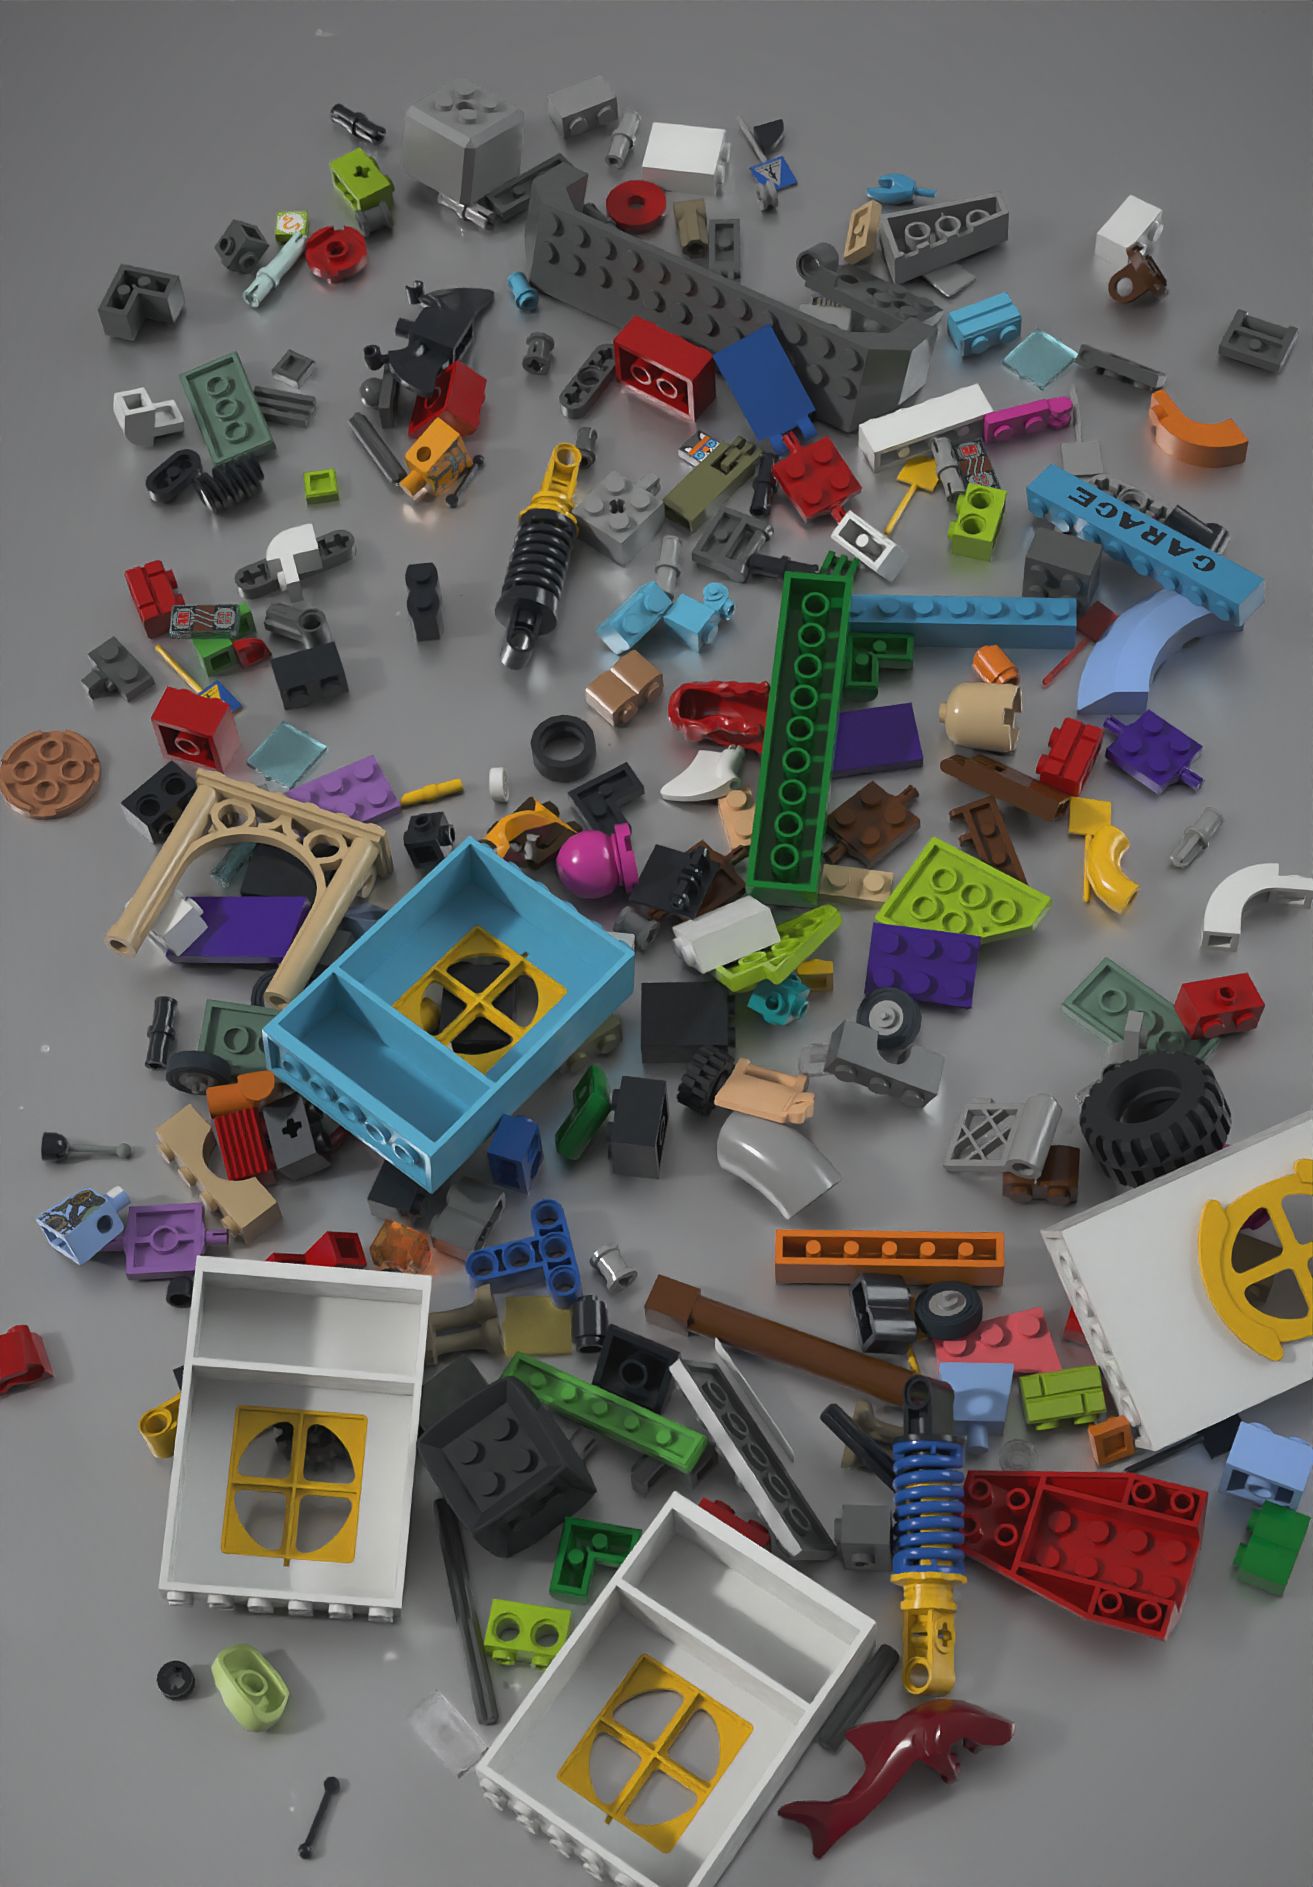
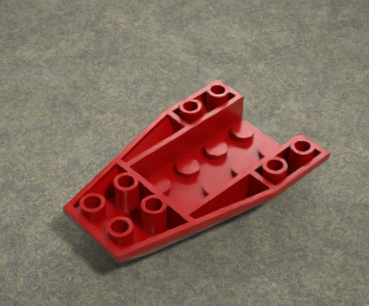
[953,1470,1209,1642]

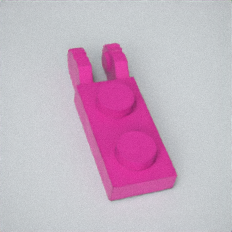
[982,396,1073,445]

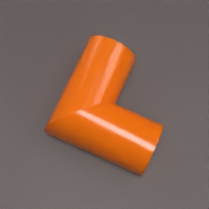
[206,1070,284,1119]

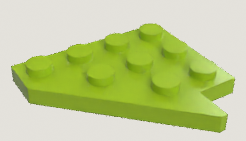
[874,836,1053,945]
[708,903,843,993]

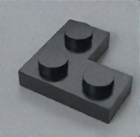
[567,762,645,836]

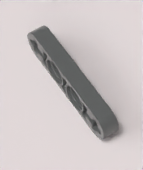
[234,530,357,599]

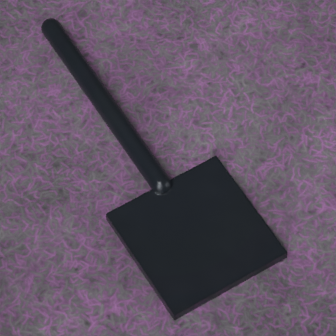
[1124,1413,1243,1473]

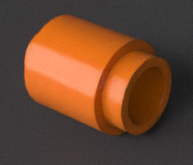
[972,645,1021,686]

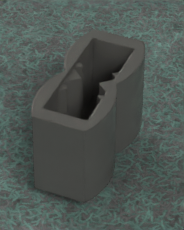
[429,1175,507,1261]

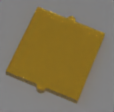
[502,1296,572,1357]

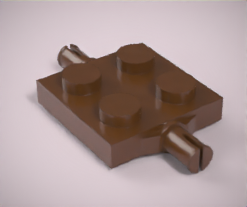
[823,781,921,868]
[647,839,749,922]

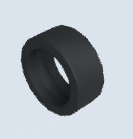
[530,715,597,782]

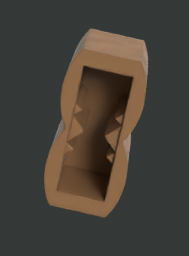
[585,650,664,727]

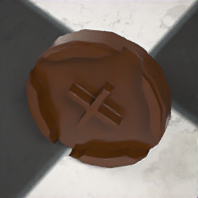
[1108,242,1171,303]

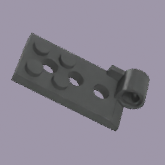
[796,242,944,330]

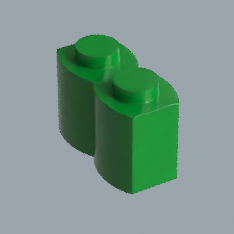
[1232,1499,1311,1597]

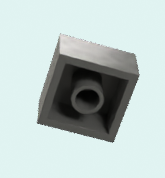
[1022,527,1103,616]

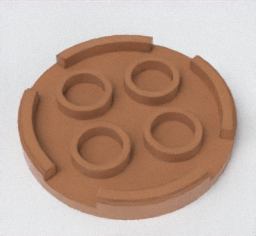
[0,730,101,820]

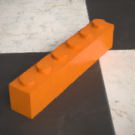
[775,1229,1005,1286]

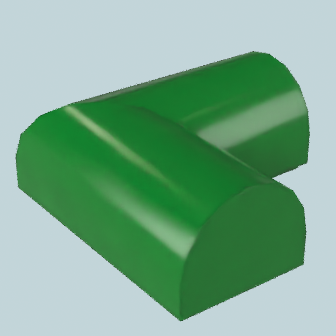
[844,632,914,703]
[555,1064,611,1160]
[549,1516,643,1605]

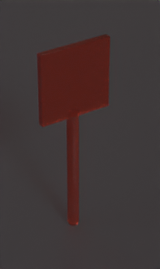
[1042,600,1119,685]

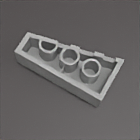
[879,191,1009,284]

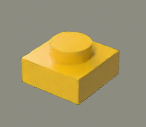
[797,959,833,992]

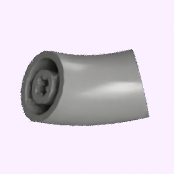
[717,1111,843,1221]

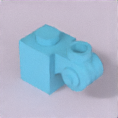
[664,583,736,653]

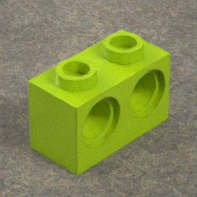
[947,483,1007,562]
[484,1598,574,1671]

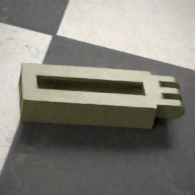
[662,436,766,534]

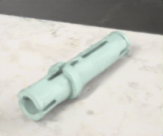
[242,232,308,307]

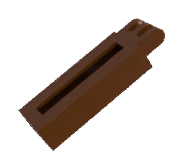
[940,753,1072,823]

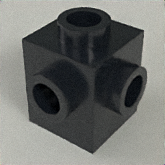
[403,811,456,869]

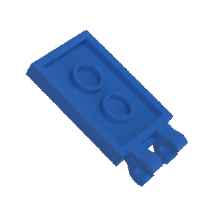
[712,324,818,456]

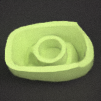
[211,1643,289,1732]

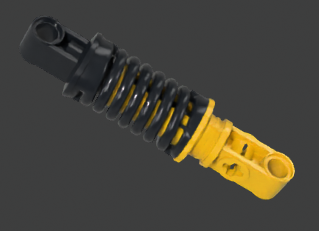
[495,443,581,670]

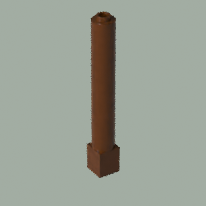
[644,1274,915,1408]

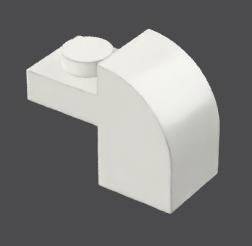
[113,387,185,447]
[266,523,323,603]

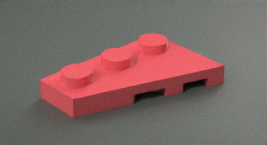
[931,1306,1062,1378]

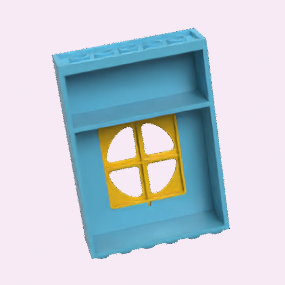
[262,835,636,1194]

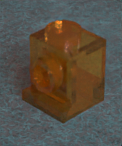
[369,1218,432,1274]

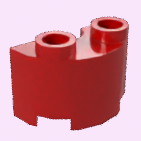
[0,1324,54,1396]

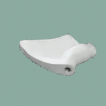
[660,744,745,802]

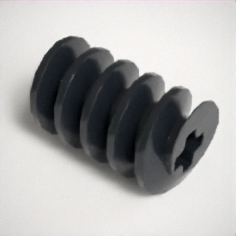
[192,451,264,513]

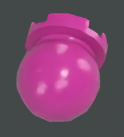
[556,822,639,899]

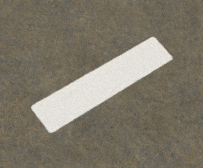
[715,1337,794,1463]

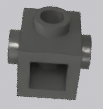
[214,219,270,274]

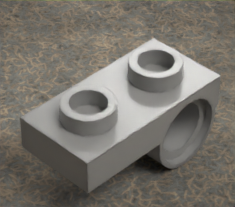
[1101,1011,1149,1080]

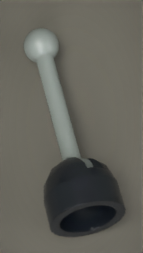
[41,1132,131,1162]

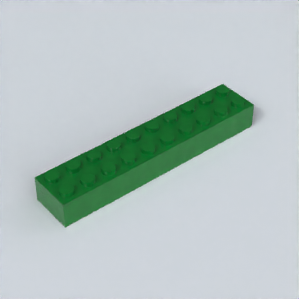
[745,571,854,908]

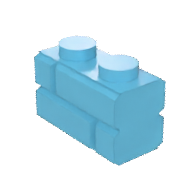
[947,292,1022,357]
[595,580,673,655]

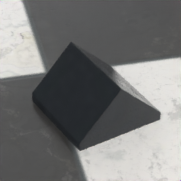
[591,1324,681,1416]

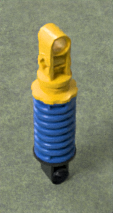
[890,1374,967,1697]

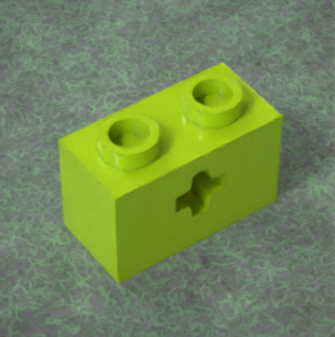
[329,147,395,212]

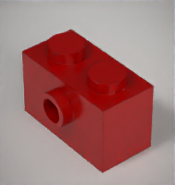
[1173,972,1265,1040]

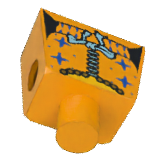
[399,417,473,497]

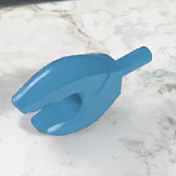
[866,174,936,205]

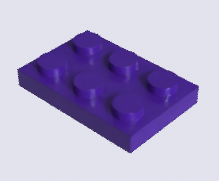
[864,922,981,1008]

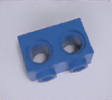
[487,1114,544,1195]

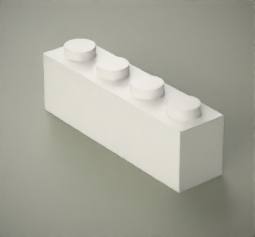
[859,383,994,473]

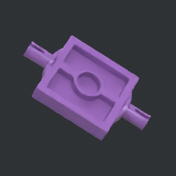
[102,1202,229,1280]

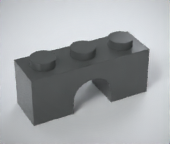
[823,1019,945,1108]

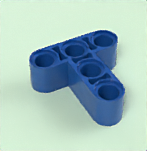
[465,1199,583,1311]

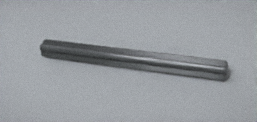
[432,1497,499,1725]

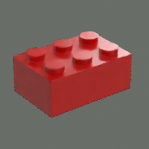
[613,315,716,422]

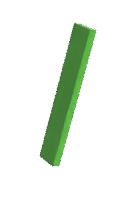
[498,1351,709,1474]

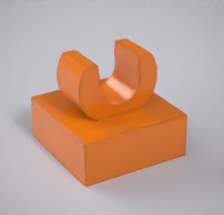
[1088,1415,1135,1467]

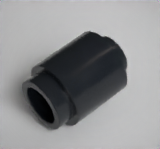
[570,1295,609,1354]

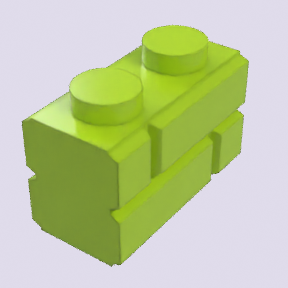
[1017,1365,1106,1430]

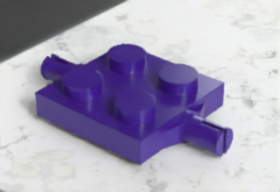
[1103,709,1205,795]

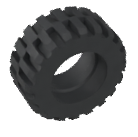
[1079,1050,1232,1188]

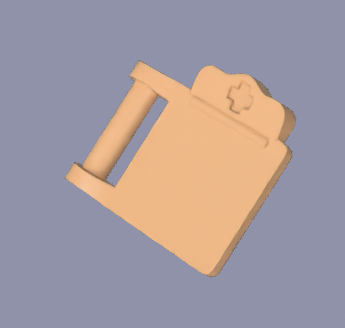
[714,1057,815,1124]

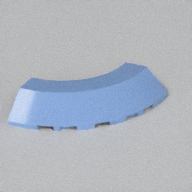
[1077,588,1245,715]

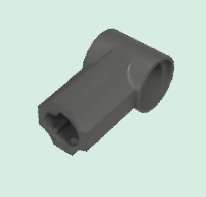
[264,602,332,649]

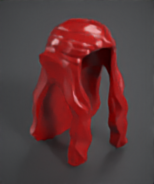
[668,681,770,754]

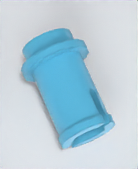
[507,271,539,311]

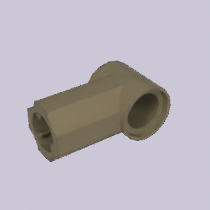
[673,199,709,259]

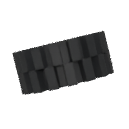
[677,1044,736,1115]

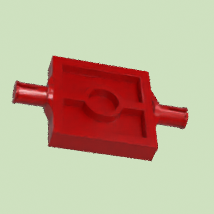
[771,432,862,524]

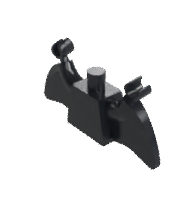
[364,280,494,398]

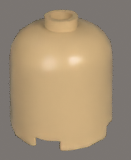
[939,682,1022,753]

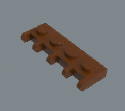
[948,795,1029,886]

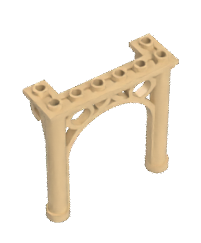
[104,768,394,1011]

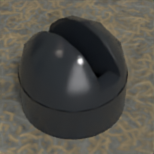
[166,1276,194,1308]

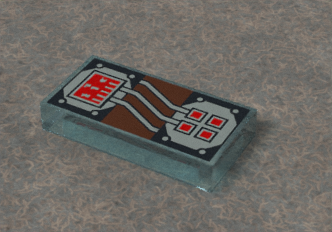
[951,438,1001,490]
[169,604,241,639]

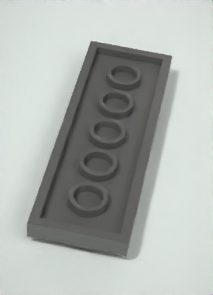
[668,1359,836,1560]

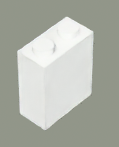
[642,122,730,196]
[672,895,781,974]

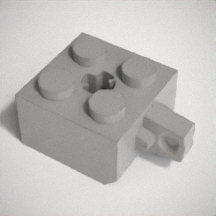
[571,470,665,567]

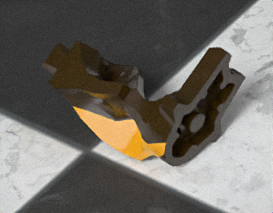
[477,797,583,871]

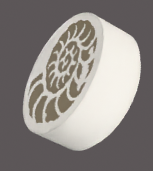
[489,767,509,802]

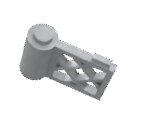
[942,1094,1062,1179]

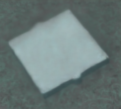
[1002,328,1078,391]
[246,721,327,791]

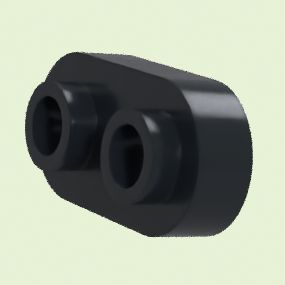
[145,449,203,502]

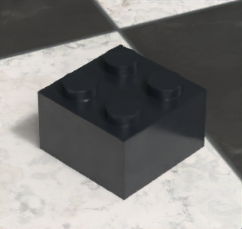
[605,1076,670,1179]

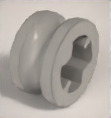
[755,180,778,210]

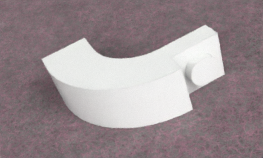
[1200,863,1313,952]

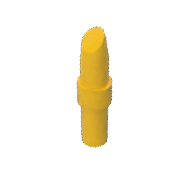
[400,778,464,806]

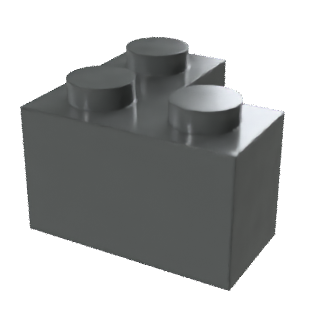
[98,264,185,341]

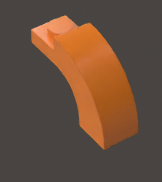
[1148,389,1249,468]

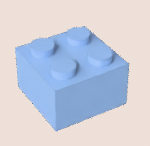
[1218,1421,1313,1511]

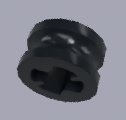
[157,1661,196,1701]

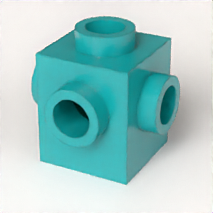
[747,973,811,1026]

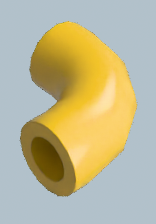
[1086,825,1141,916]

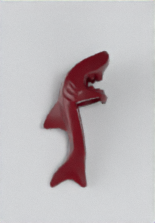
[777,1699,1016,1859]

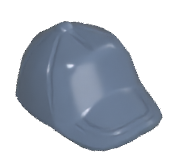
[342,903,389,941]

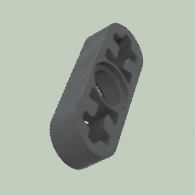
[559,344,616,419]

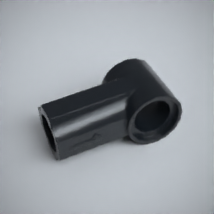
[1163,504,1231,555]

